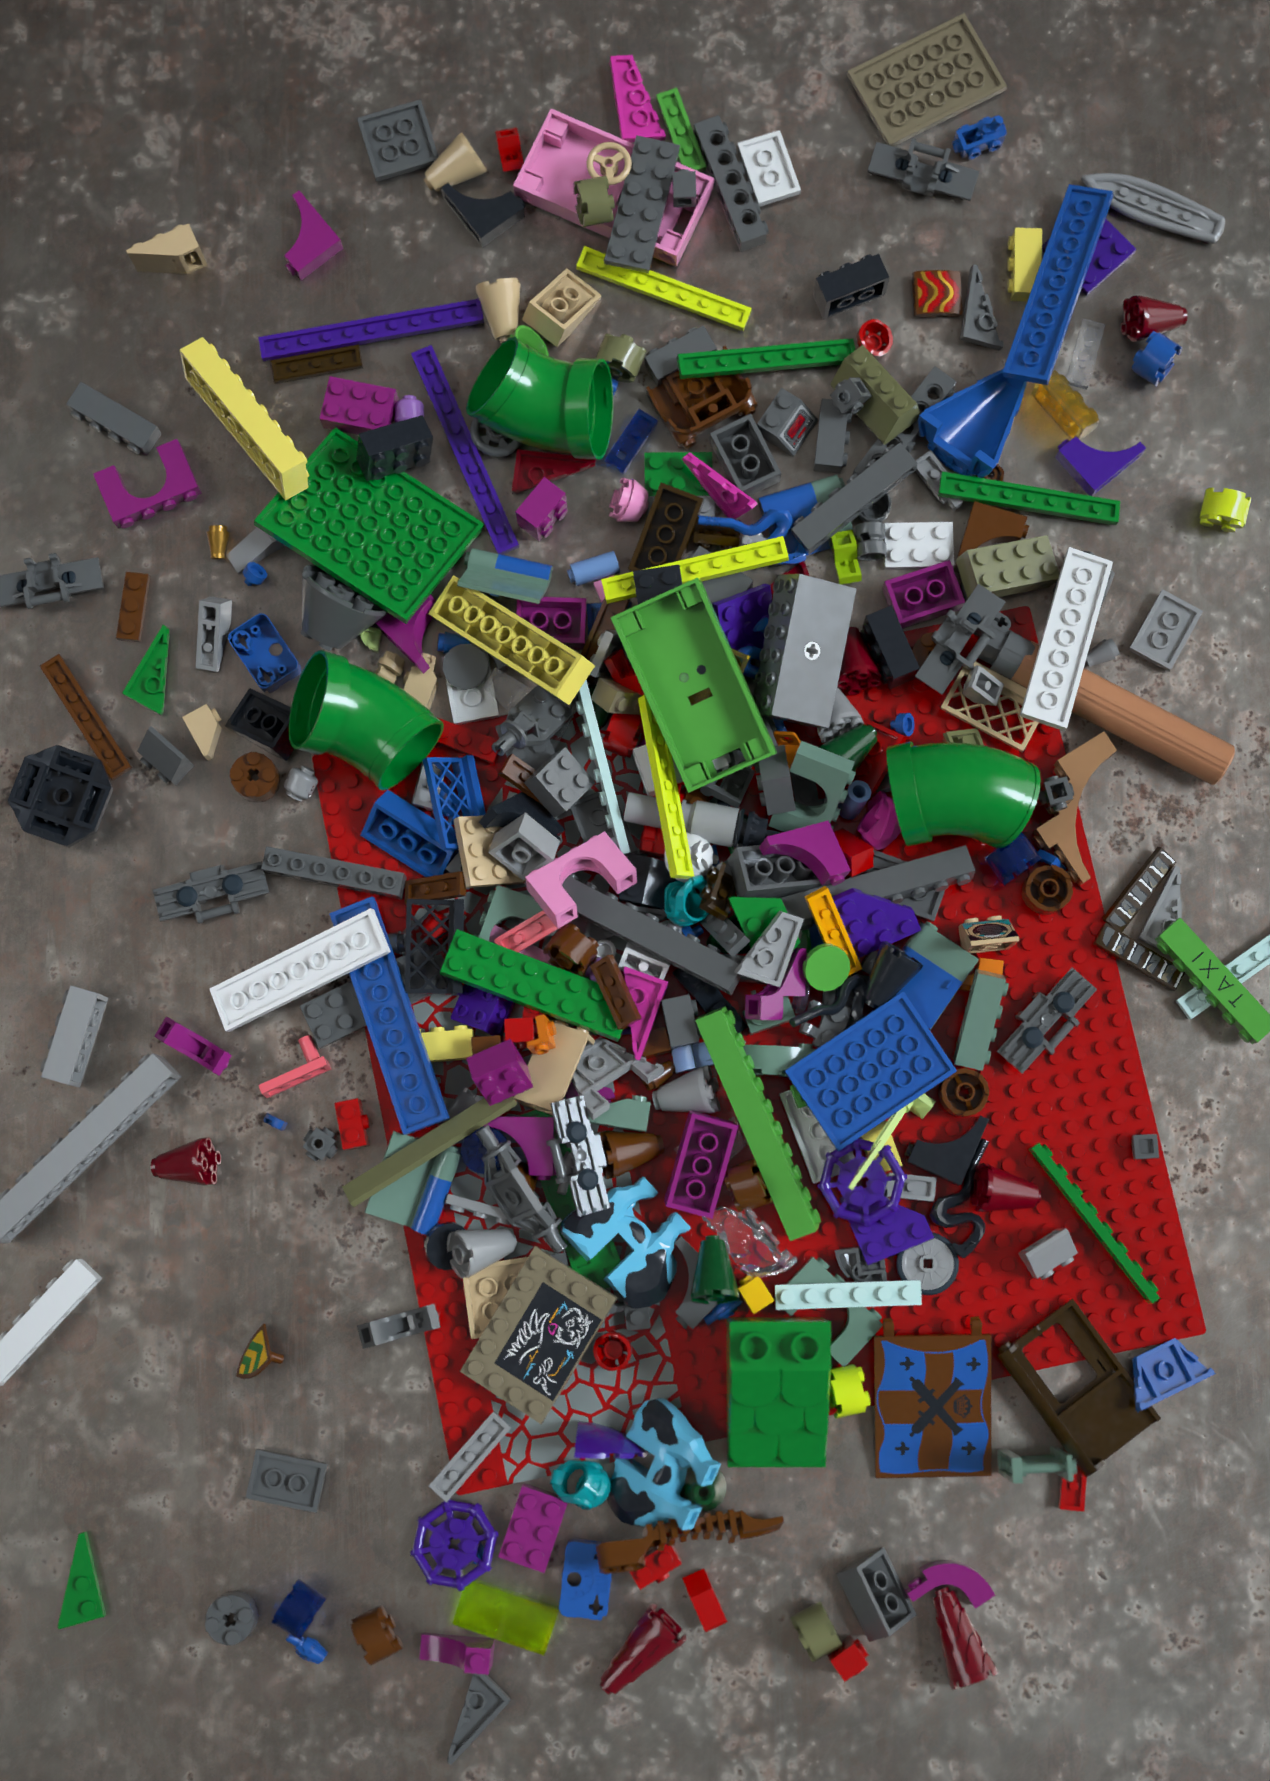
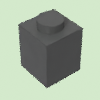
[673,169,696,207]

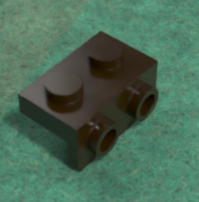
[693,516,741,549]
[699,862,736,921]

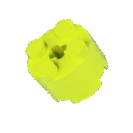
[1199,488,1251,532]
[829,1364,870,1419]

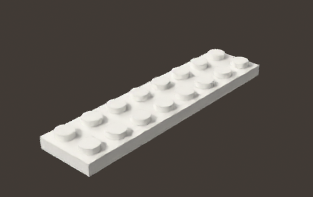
[1020,547,1113,731]
[210,908,391,1032]

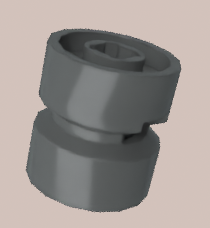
[855,521,887,561]

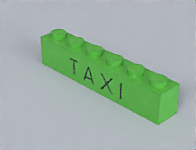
[1155,918,1270,1044]

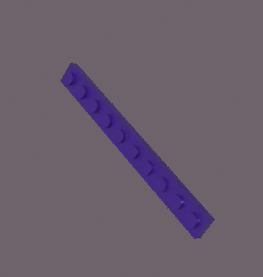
[258,299,484,362]
[411,345,519,554]

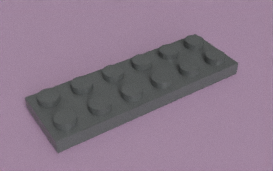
[604,135,680,274]
[300,944,447,1049]

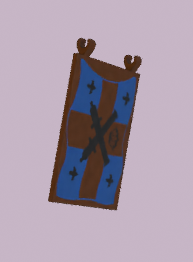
[874,1316,992,1478]

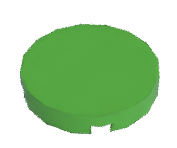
[803,943,850,991]

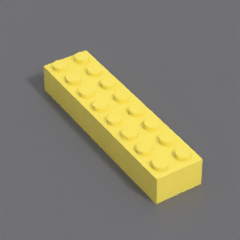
[180,337,309,501]
[428,575,595,705]

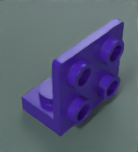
[450,984,515,1036]

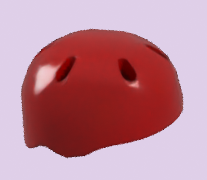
[857,319,893,357]
[593,1332,632,1371]

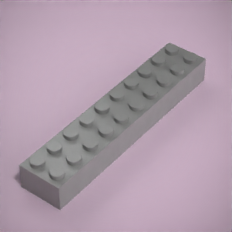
[0,1053,182,1243]

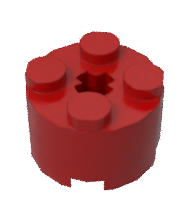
[602,713,643,758]

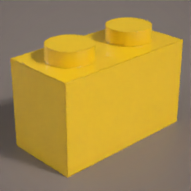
[738,1273,774,1314]

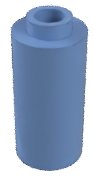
[567,551,620,586]
[837,780,871,820]

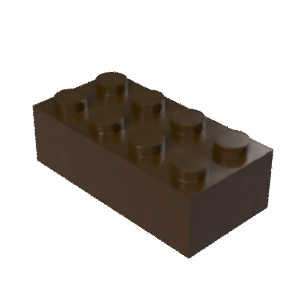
[628,482,704,572]

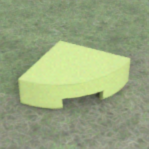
[360,627,383,653]

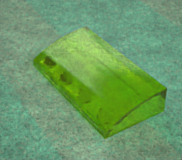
[452,1579,559,1656]

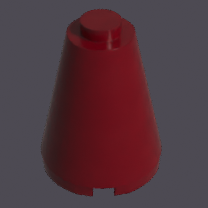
[971,1163,1041,1212]

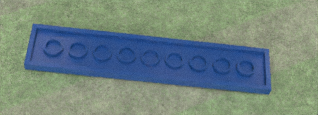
[1003,184,1113,385]
[329,896,450,1135]

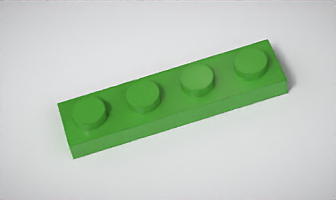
[656,88,706,172]

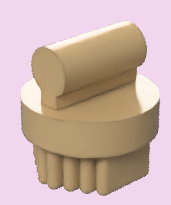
[375,651,405,683]

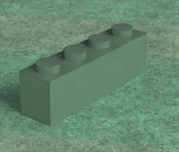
[953,969,1008,1071]

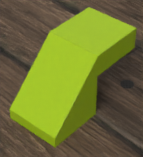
[830,529,862,585]

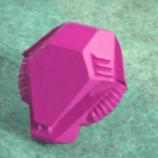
[857,791,901,850]

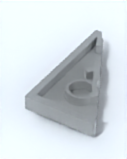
[1138,866,1182,949]

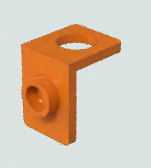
[773,731,801,771]

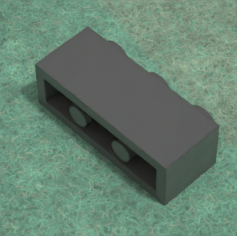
[644,326,717,386]
[813,398,852,474]

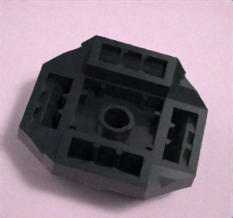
[8,745,114,848]

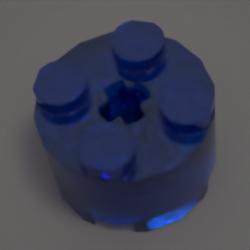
[985,832,1042,885]
[461,1126,508,1174]
[271,1579,327,1640]

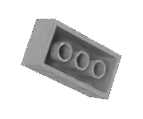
[40,985,108,1088]

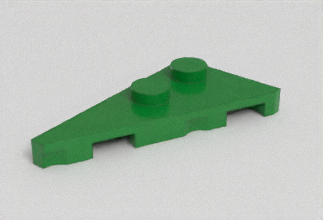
[122,625,170,716]
[58,1531,106,1630]

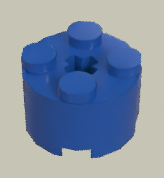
[1131,331,1183,386]

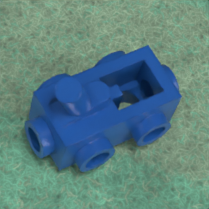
[952,116,1007,159]

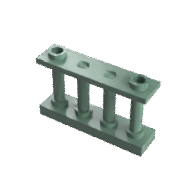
[997,1446,1077,1484]

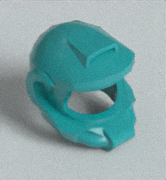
[664,875,708,927]
[550,1459,611,1510]

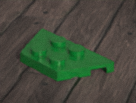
[728,896,800,950]

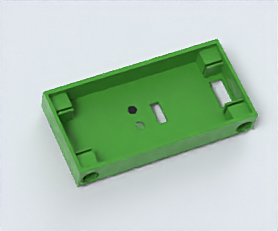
[611,577,777,793]

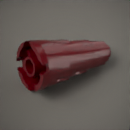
[932,1587,998,1690]
[600,1604,687,1695]

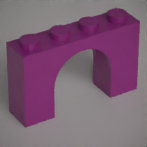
[93,439,202,529]

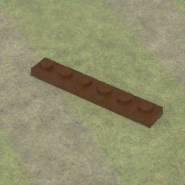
[40,654,133,781]

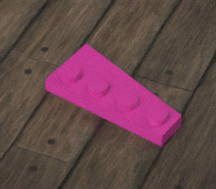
[609,55,666,142]

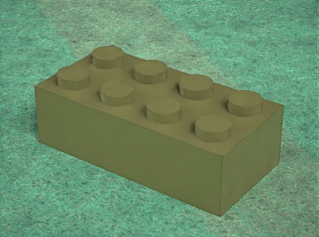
[956,535,1060,599]

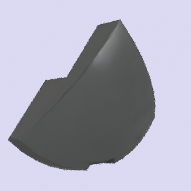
[835,1246,887,1282]

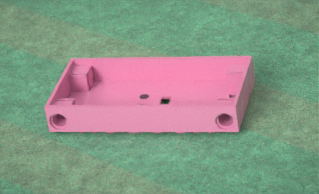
[513,109,714,267]

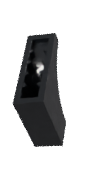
[441,183,526,248]
[479,792,565,840]
[904,1115,989,1186]

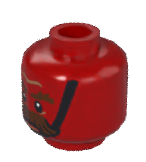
[419,911,449,946]

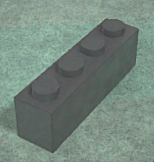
[66,382,162,456]

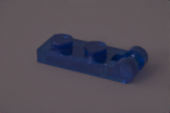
[605,409,658,474]

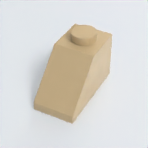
[182,704,222,761]

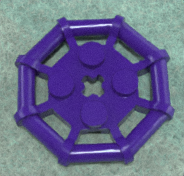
[817,1138,907,1227]
[410,1499,499,1591]

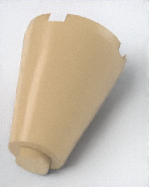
[423,133,487,192]
[476,278,521,344]

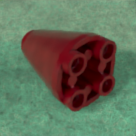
[1121,295,1188,342]
[837,627,881,695]
[151,1137,221,1185]

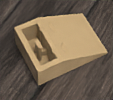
[126,223,208,274]

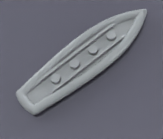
[1081,173,1225,243]

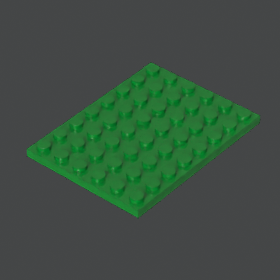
[254,427,485,624]

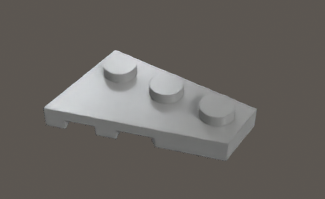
[734,910,804,987]

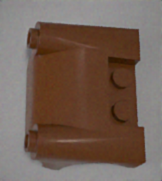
[646,346,758,449]

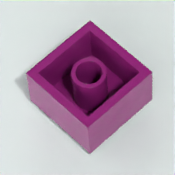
[515,477,568,541]
[467,1039,534,1106]

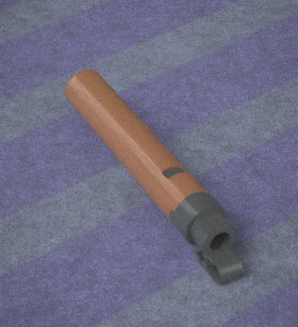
[973,612,1235,785]

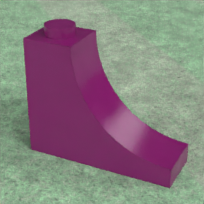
[284,190,343,281]
[376,595,436,674]
[759,820,851,886]
[484,1116,558,1180]
[419,1633,495,1675]

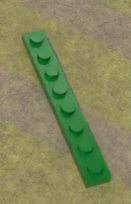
[676,338,856,379]
[938,472,1121,525]
[1028,1143,1160,1304]

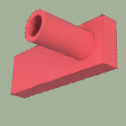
[494,910,565,953]
[258,1035,332,1098]

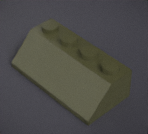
[830,345,920,445]

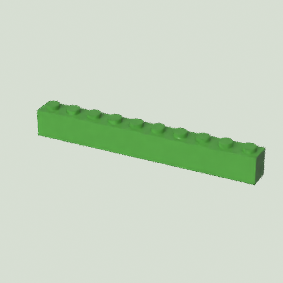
[695,1006,821,1241]

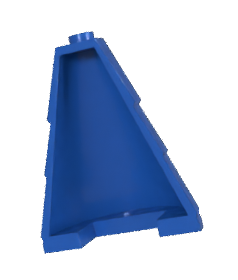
[918,369,1027,478]

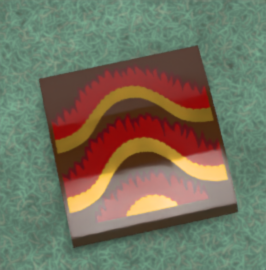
[912,270,963,318]

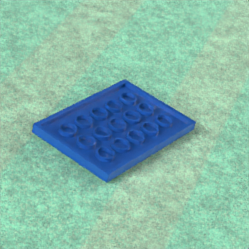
[784,991,957,1151]

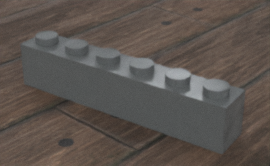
[791,443,918,555]

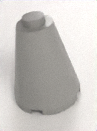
[447,1229,517,1278]

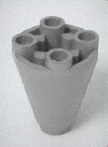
[817,687,864,743]
[652,1065,720,1113]

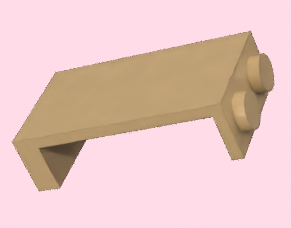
[514,1020,595,1115]

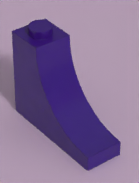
[1055,436,1146,496]

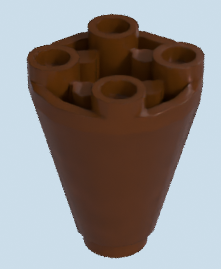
[598,1131,664,1179]

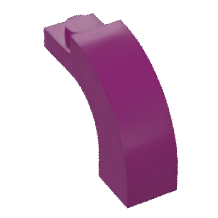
[154,1016,232,1076]
[905,1560,995,1609]

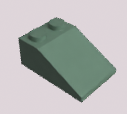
[587,1095,651,1133]

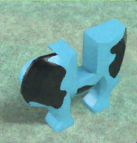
[560,1177,691,1309]
[607,1398,721,1530]

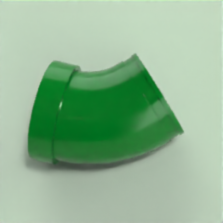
[466,337,613,460]
[289,650,444,790]
[887,741,1040,848]

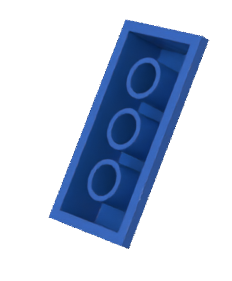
[360,790,459,877]

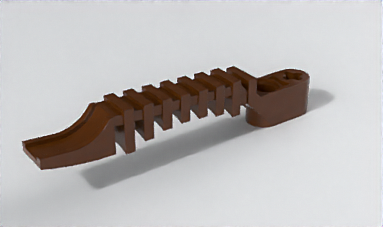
[596,1509,784,1574]

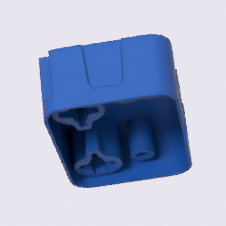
[228,613,301,693]
[559,1538,612,1620]

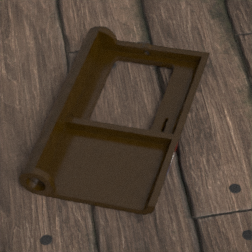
[997,1299,1161,1477]

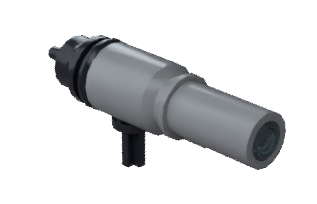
[624,792,780,849]

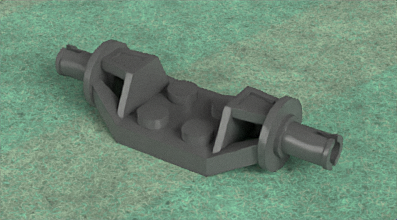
[492,685,578,756]
[475,1125,568,1254]

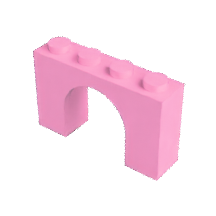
[525,831,637,928]

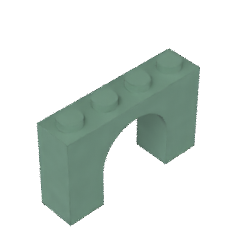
[769,741,856,832]
[475,885,542,941]
[773,1257,883,1367]

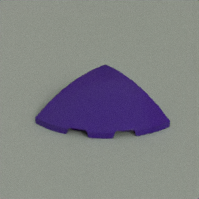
[574,1421,649,1459]

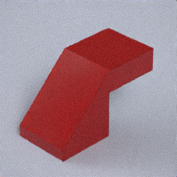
[495,127,524,172]
[604,649,645,696]
[682,1568,727,1633]

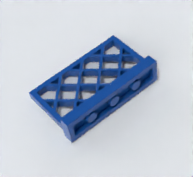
[422,755,486,850]

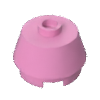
[609,477,649,522]

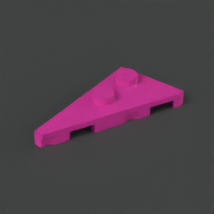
[682,452,758,519]
[624,967,668,1060]

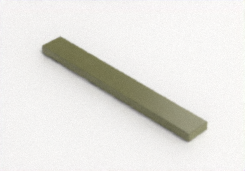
[342,1096,518,1207]

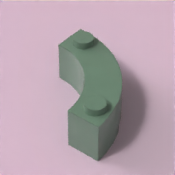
[743,1041,816,1077]

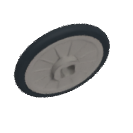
[896,1232,959,1295]

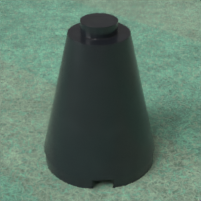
[863,941,924,1009]

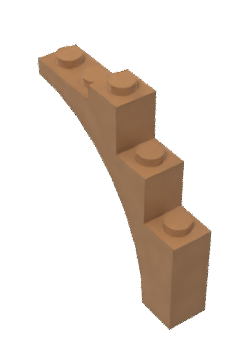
[1033,731,1117,886]

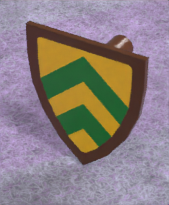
[236,1323,284,1379]

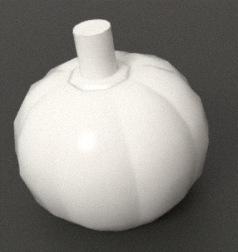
[665,832,718,883]

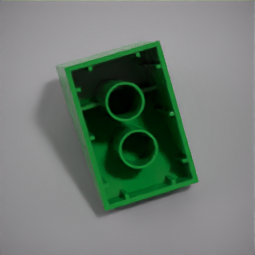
[726,1317,831,1467]

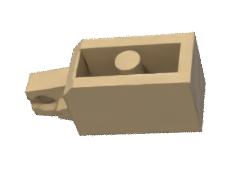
[403,653,439,710]

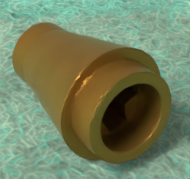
[207,525,230,559]

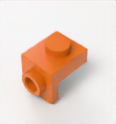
[526,1014,557,1055]

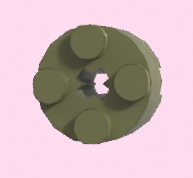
[573,175,615,227]
[595,334,646,383]
[790,1601,843,1662]

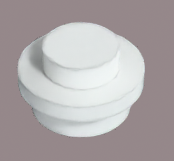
[596,940,616,958]

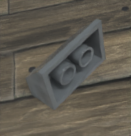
[836,1547,916,1642]

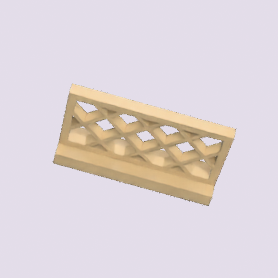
[940,661,1038,752]

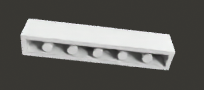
[0,1259,102,1386]

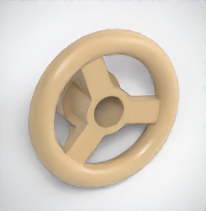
[586,142,631,185]

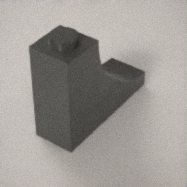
[675,1236,717,1329]

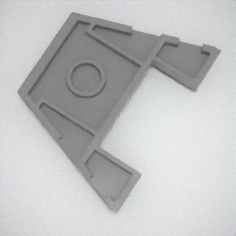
[571,1037,664,1120]

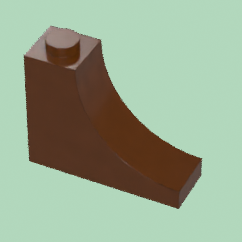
[954,501,1029,573]

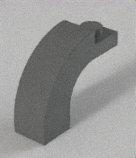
[357,1304,440,1349]

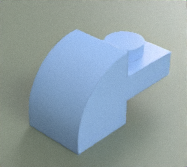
[671,1042,714,1074]

